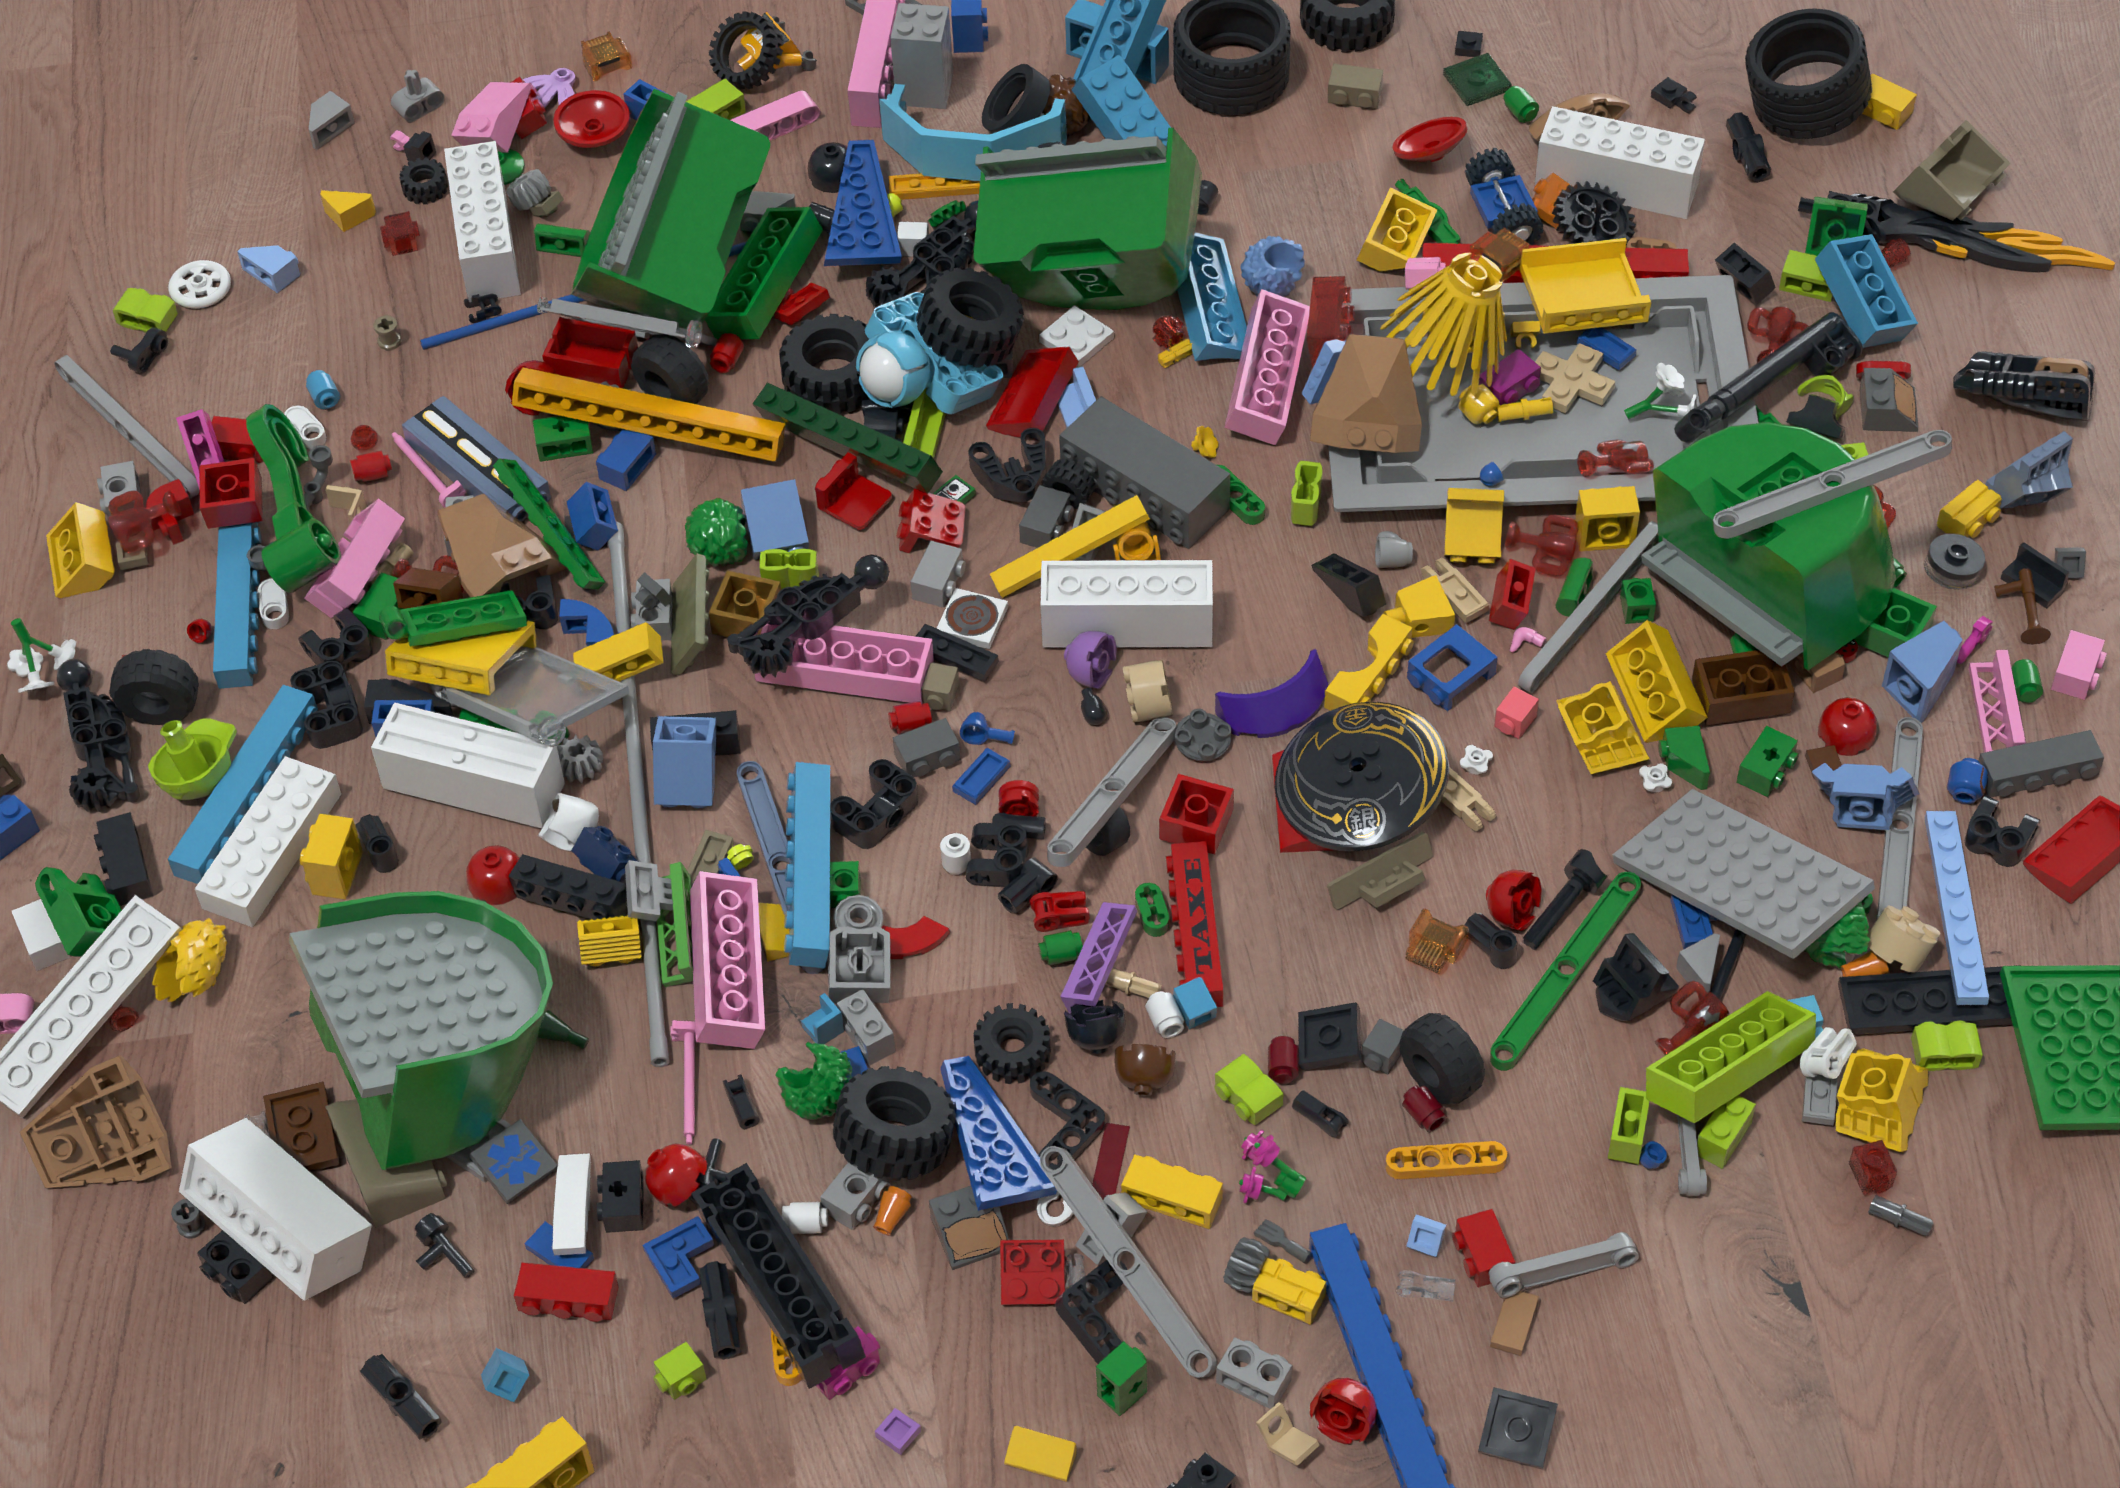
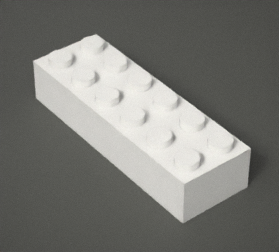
[195,756,341,928]

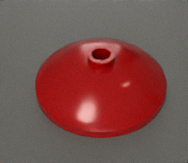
[553,90,630,148]
[1392,117,1468,162]

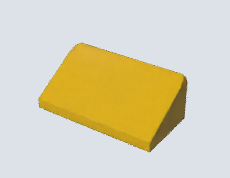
[758,903,789,962]
[1004,1426,1077,1482]

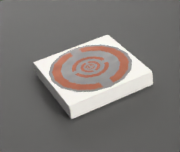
[937,588,1008,649]

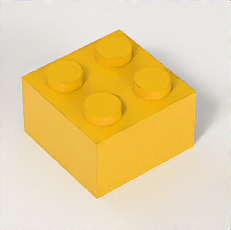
[1574,486,1640,551]
[300,813,363,900]

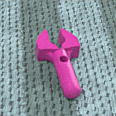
[1957,616,1993,664]

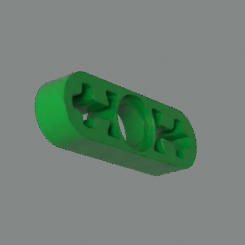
[1217,465,1265,525]

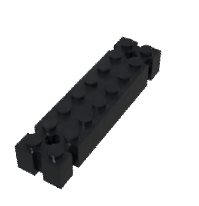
[691,1163,866,1389]

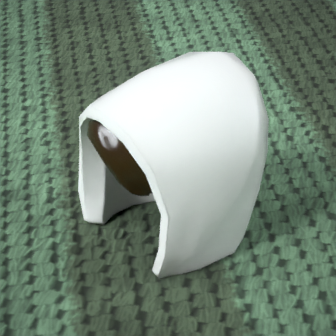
[538,793,599,851]

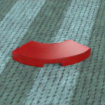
[881,916,950,959]

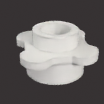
[1460,745,1493,775]
[1639,764,1672,793]

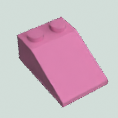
[451,82,532,153]

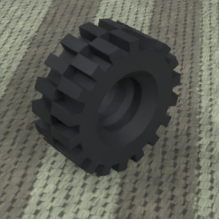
[973,1003,1051,1084]

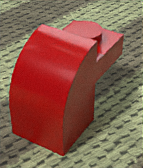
[146,479,194,545]

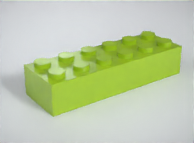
[1646,991,1816,1124]

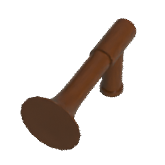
[1994,569,2051,645]

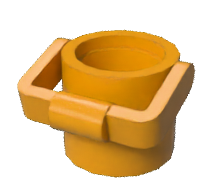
[1113,521,1161,561]

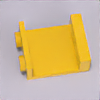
[1444,488,1504,564]

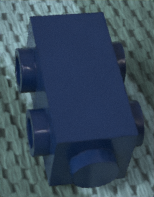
[571,826,639,886]

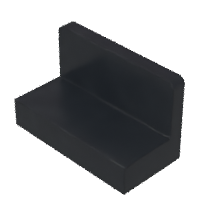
[2000,543,2069,609]

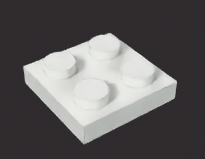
[1039,305,1114,368]

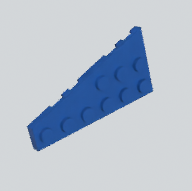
[824,140,902,266]
[940,1056,1057,1211]

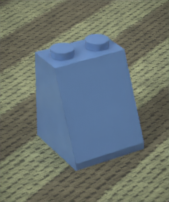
[741,479,809,560]
[1882,621,1963,723]
[653,716,716,808]

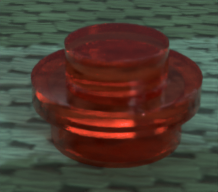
[350,425,378,450]

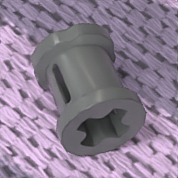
[171,1199,206,1239]

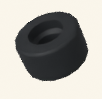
[1086,807,1130,856]

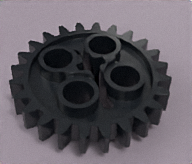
[1552,181,1636,246]

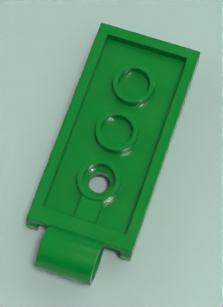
[379,590,527,647]

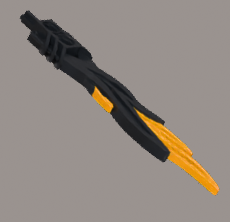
[1798,191,2115,272]

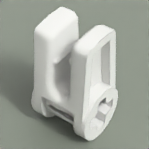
[1800,1027,1857,1079]

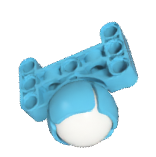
[856,292,1003,414]

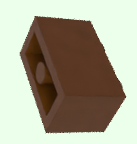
[393,568,463,609]

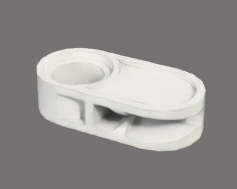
[284,405,326,449]
[258,579,289,629]

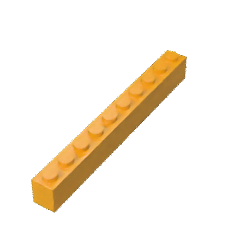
[512,367,786,462]

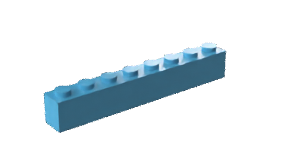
[213,521,262,689]
[168,685,318,884]
[784,762,830,968]

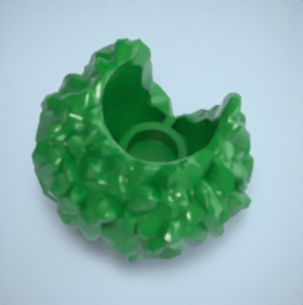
[685,498,748,567]
[1804,901,1870,968]
[775,1042,852,1119]

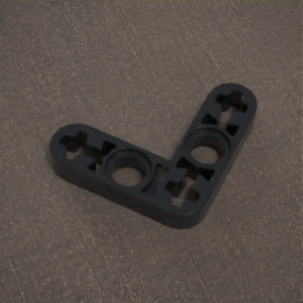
[1030,1071,1105,1170]
[1055,1260,1128,1364]

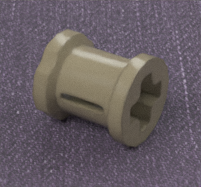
[373,315,401,351]

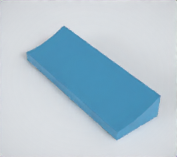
[1073,0,1166,83]
[1177,232,1247,361]

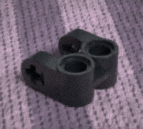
[500,574,558,629]
[298,608,373,672]
[1964,795,2041,867]
[965,823,1029,887]

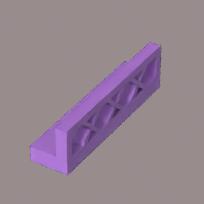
[1061,902,1137,1014]

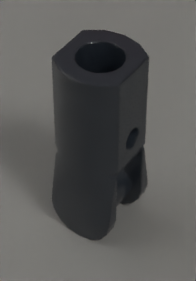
[992,813,1046,839]
[722,1074,760,1130]
[1292,1090,1349,1138]

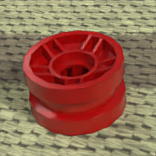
[998,780,1039,817]

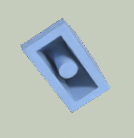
[237,245,300,293]

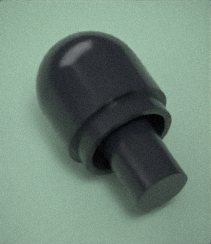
[1081,688,1106,725]

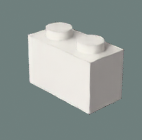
[12,899,70,971]

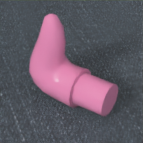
[1510,627,1546,653]

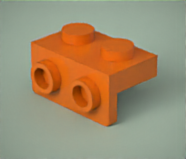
[1532,173,1572,229]

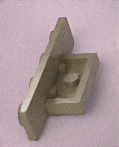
[1327,831,1433,910]

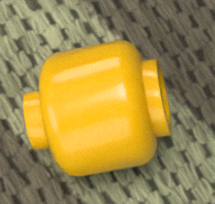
[1459,384,1499,424]

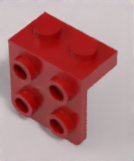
[815,452,892,530]
[896,489,965,553]

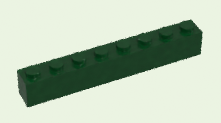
[753,382,943,494]

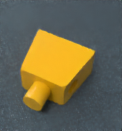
[1384,575,1455,638]

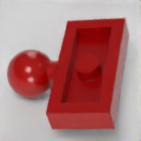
[774,282,830,325]

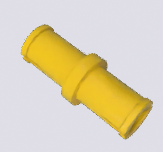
[1497,397,1553,422]

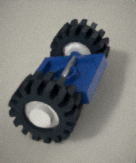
[1465,148,1544,245]

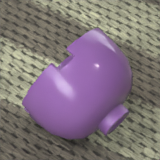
[1064,631,1116,689]

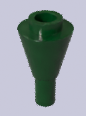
[537,1010,589,1049]

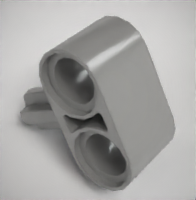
[391,70,444,122]

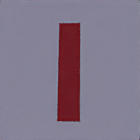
[1092,1123,1130,1200]

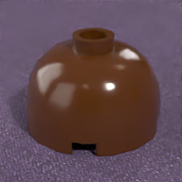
[1114,1044,1176,1096]

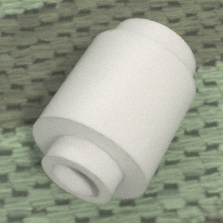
[940,833,971,875]
[1145,991,1184,1038]
[782,1202,828,1234]

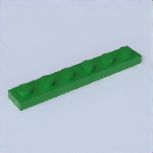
[493,458,605,590]

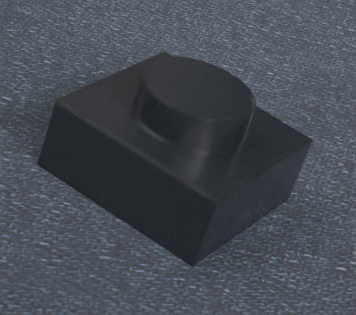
[1455,31,1483,58]

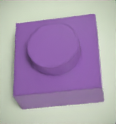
[875,1408,921,1455]

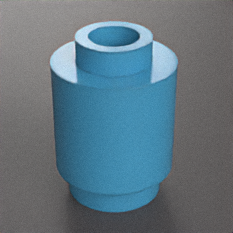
[306,370,340,409]

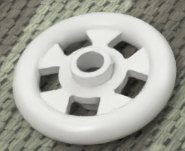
[168,260,231,309]

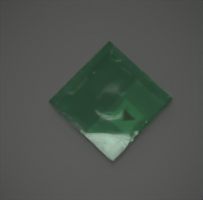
[1443,53,1512,106]

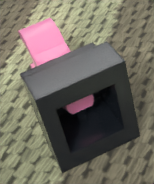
[390,130,436,162]

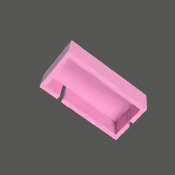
[304,499,405,618]

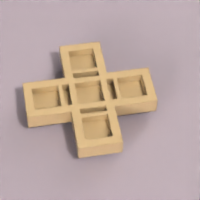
[1535,343,1615,413]

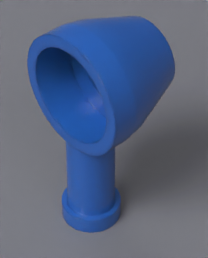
[960,712,1015,745]

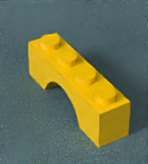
[1324,614,1414,711]

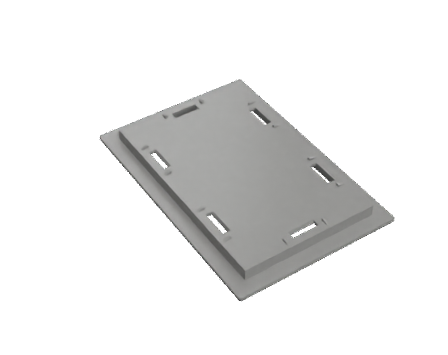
[1315,275,1758,512]

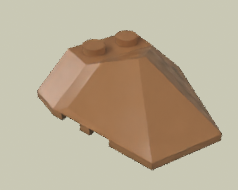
[1310,334,1422,453]
[437,494,567,597]
[20,1055,172,1188]

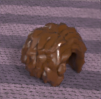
[1042,74,1090,138]

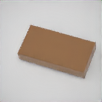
[1490,1291,1539,1356]

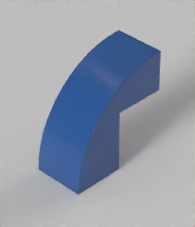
[559,599,614,646]

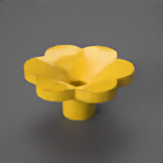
[1191,426,1218,458]

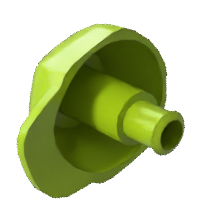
[148,718,237,800]

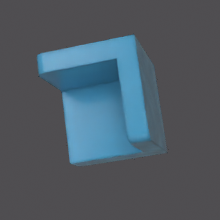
[1173,977,1217,1030]
[801,993,844,1044]
[481,1348,529,1402]

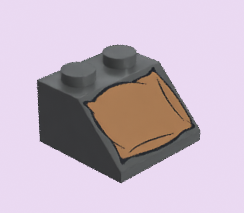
[1859,368,1918,432]
[929,1186,1009,1270]

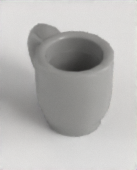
[1375,531,1413,568]

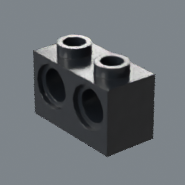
[1715,243,1776,305]
[197,1230,273,1304]

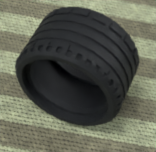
[1173,0,1291,115]
[1745,8,1872,139]

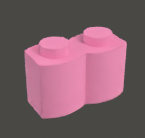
[1405,257,1446,290]

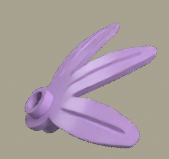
[523,68,575,108]

